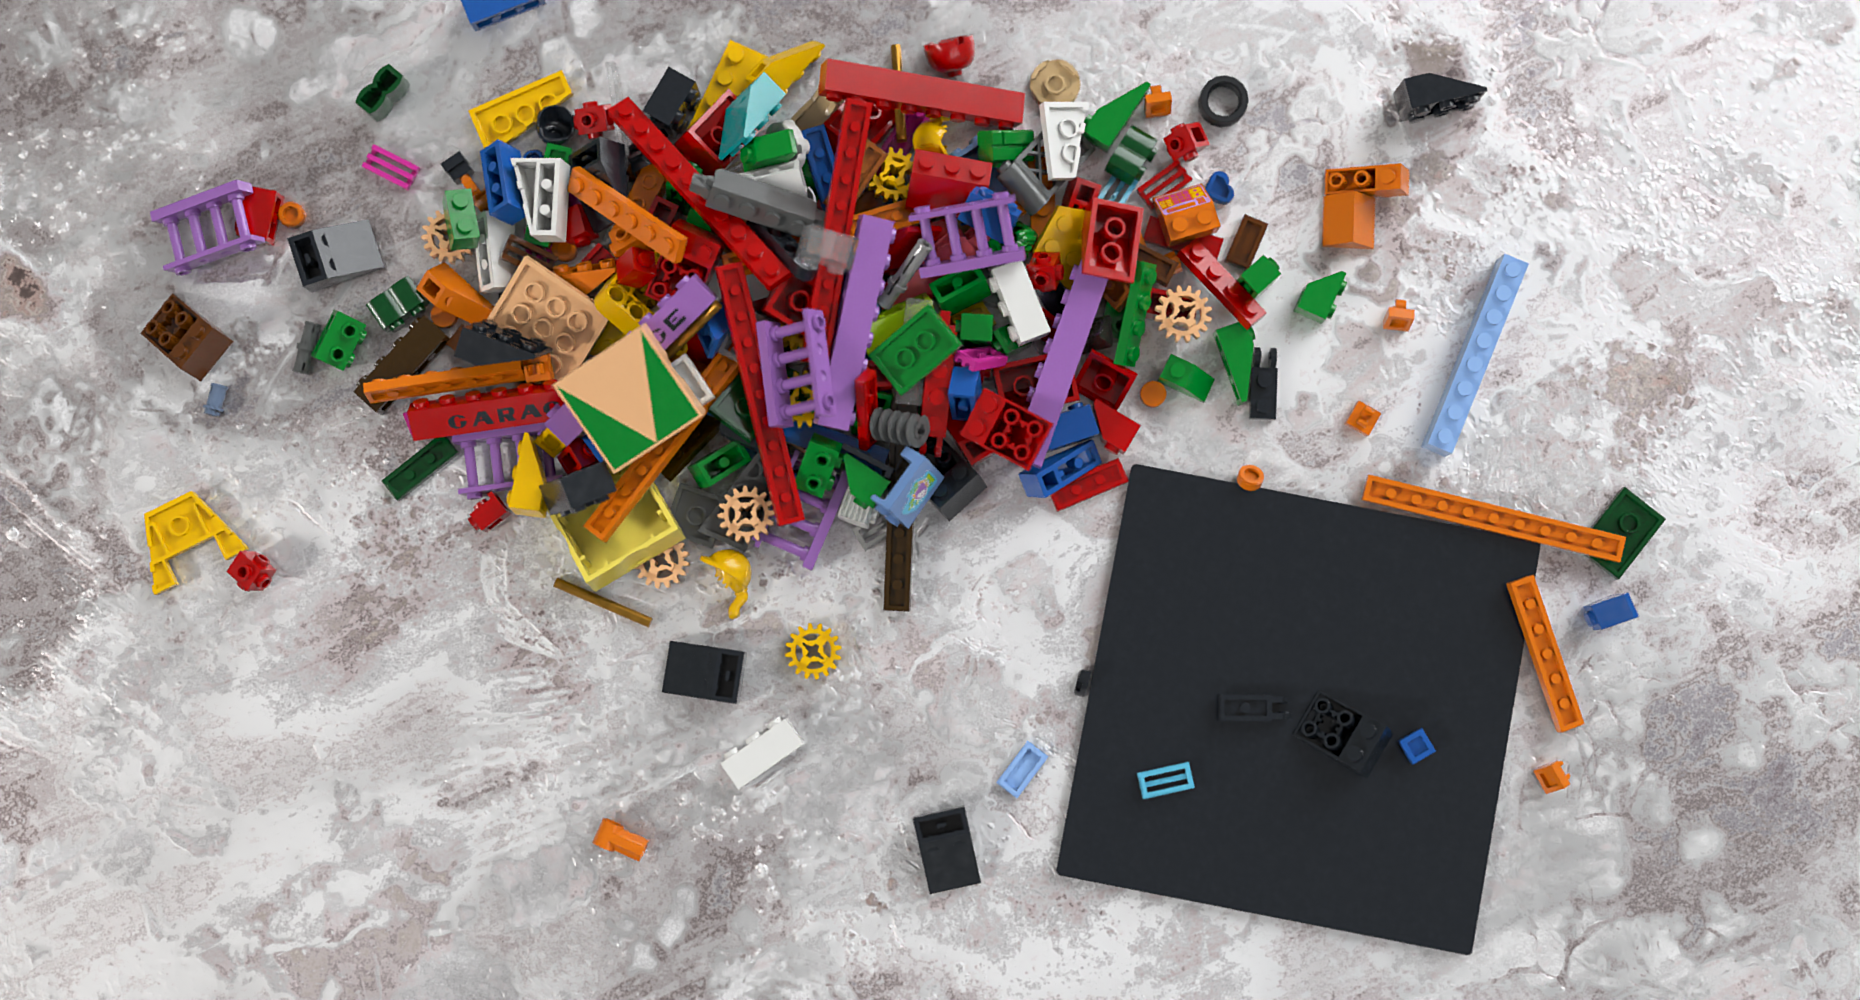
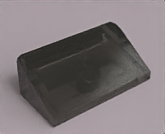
[1082,315,1113,354]

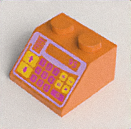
[1152,183,1221,247]

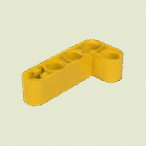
[594,272,688,363]

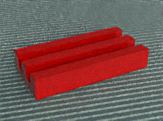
[1136,161,1193,211]

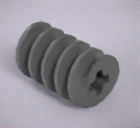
[870,407,930,448]

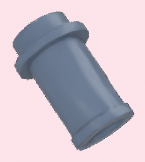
[203,383,228,417]

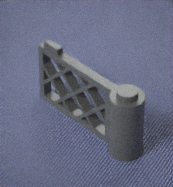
[996,131,1096,216]

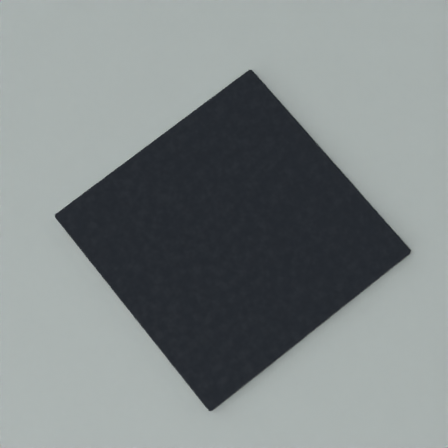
[1056,464,1541,955]

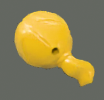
[912,116,950,155]
[700,549,751,620]

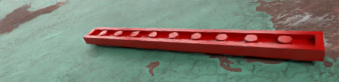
[608,96,790,292]
[800,97,873,362]
[715,261,805,526]

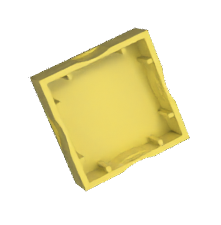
[547,462,686,592]

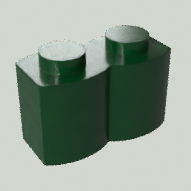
[355,64,410,122]
[1104,125,1158,186]
[366,275,430,333]

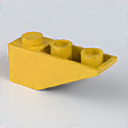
[746,40,825,93]
[507,432,548,518]

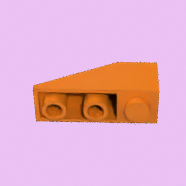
[1325,163,1409,198]
[552,258,617,295]
[416,262,494,324]

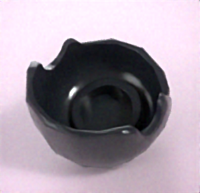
[536,105,575,146]

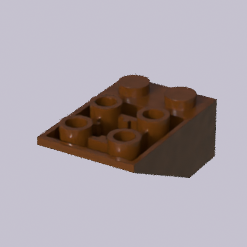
[140,293,233,381]

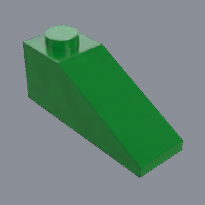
[1082,81,1151,153]
[1213,322,1255,406]

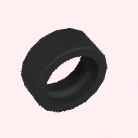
[1198,75,1249,128]

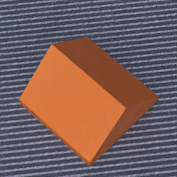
[1322,191,1375,249]

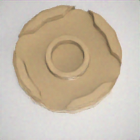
[1030,59,1080,105]

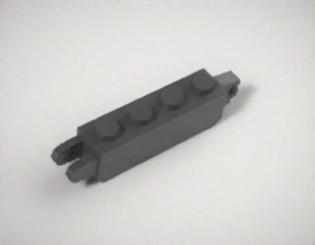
[689,169,826,239]

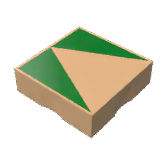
[553,322,706,474]

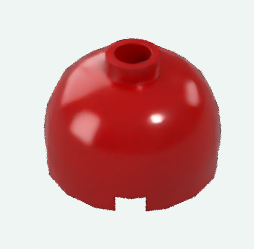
[923,34,975,77]

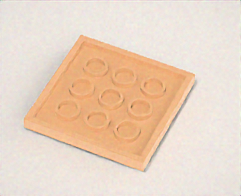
[487,255,610,385]

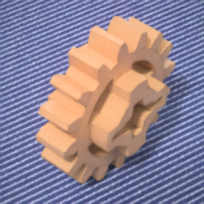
[421,210,473,265]
[1154,285,1212,343]
[718,486,775,544]
[635,542,690,589]

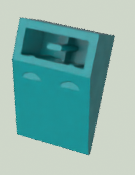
[718,72,786,161]

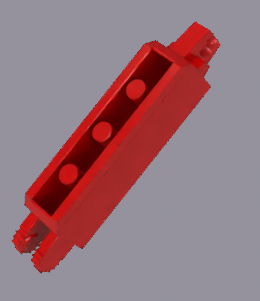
[918,310,957,457]

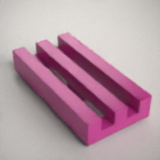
[362,144,420,191]
[953,345,1008,372]

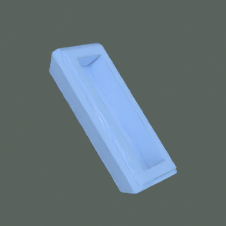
[996,741,1049,798]

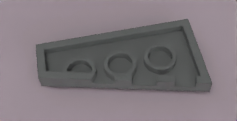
[697,453,770,552]

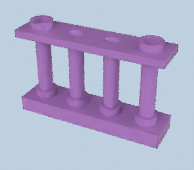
[150,179,266,276]
[909,191,1026,279]
[756,308,836,428]
[452,422,563,500]
[751,449,849,571]

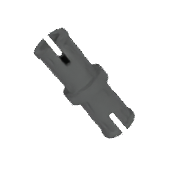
[292,321,322,375]

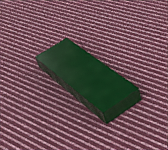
[381,437,460,501]

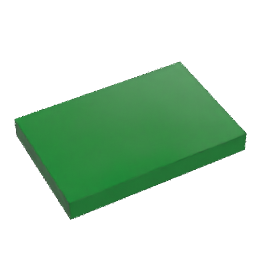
[868,304,963,396]

